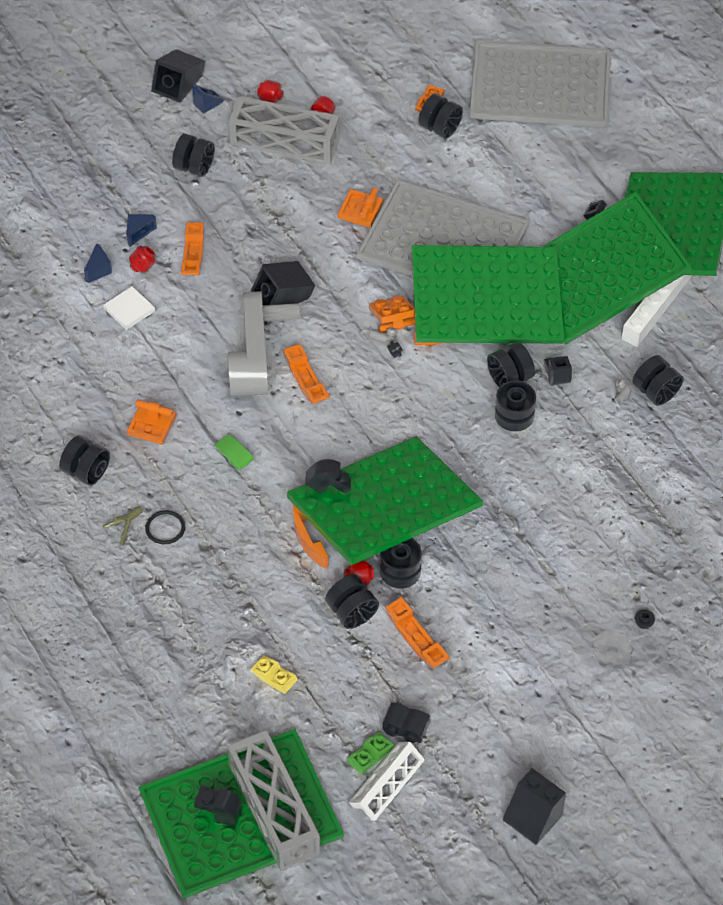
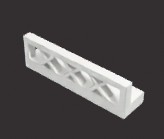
[349,742,425,821]

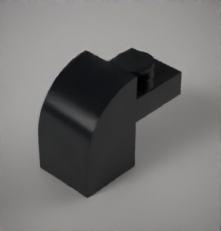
[544,356,572,386]
[305,459,351,494]
[194,786,243,827]

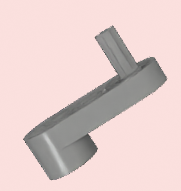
[228,292,300,397]

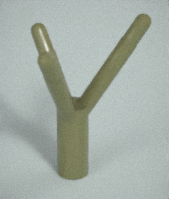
[102,507,142,546]

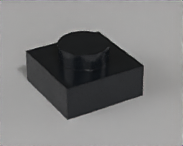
[583,200,607,220]

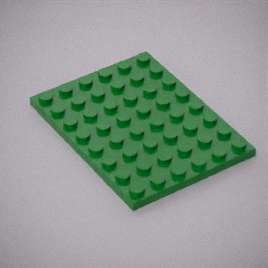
[625,172,723,276]
[542,192,692,345]
[411,245,564,344]
[287,436,483,565]
[138,729,344,899]

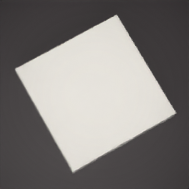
[103,286,155,330]

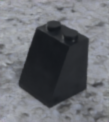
[151,49,205,103]
[251,261,315,306]
[503,768,566,845]

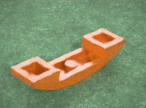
[181,222,204,275]
[283,344,330,404]
[293,504,328,568]
[385,597,450,669]

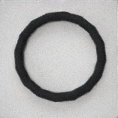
[145,510,185,545]

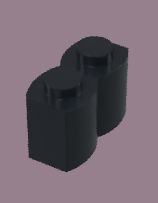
[382,702,430,743]

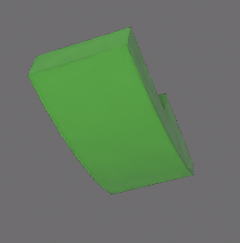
[214,434,254,471]
[347,732,394,775]

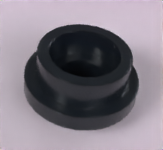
[387,341,403,358]
[635,609,655,629]

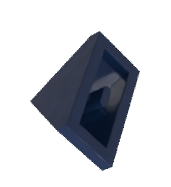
[192,85,224,114]
[126,214,157,247]
[84,244,112,283]

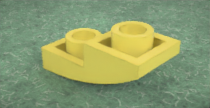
[251,655,298,694]

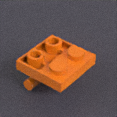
[338,188,383,228]
[369,295,415,332]
[127,400,177,445]

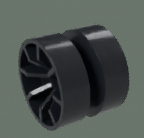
[418,93,463,139]
[172,133,215,177]
[487,342,535,387]
[632,355,684,406]
[495,380,536,432]
[59,435,110,486]
[380,538,422,589]
[325,575,379,629]

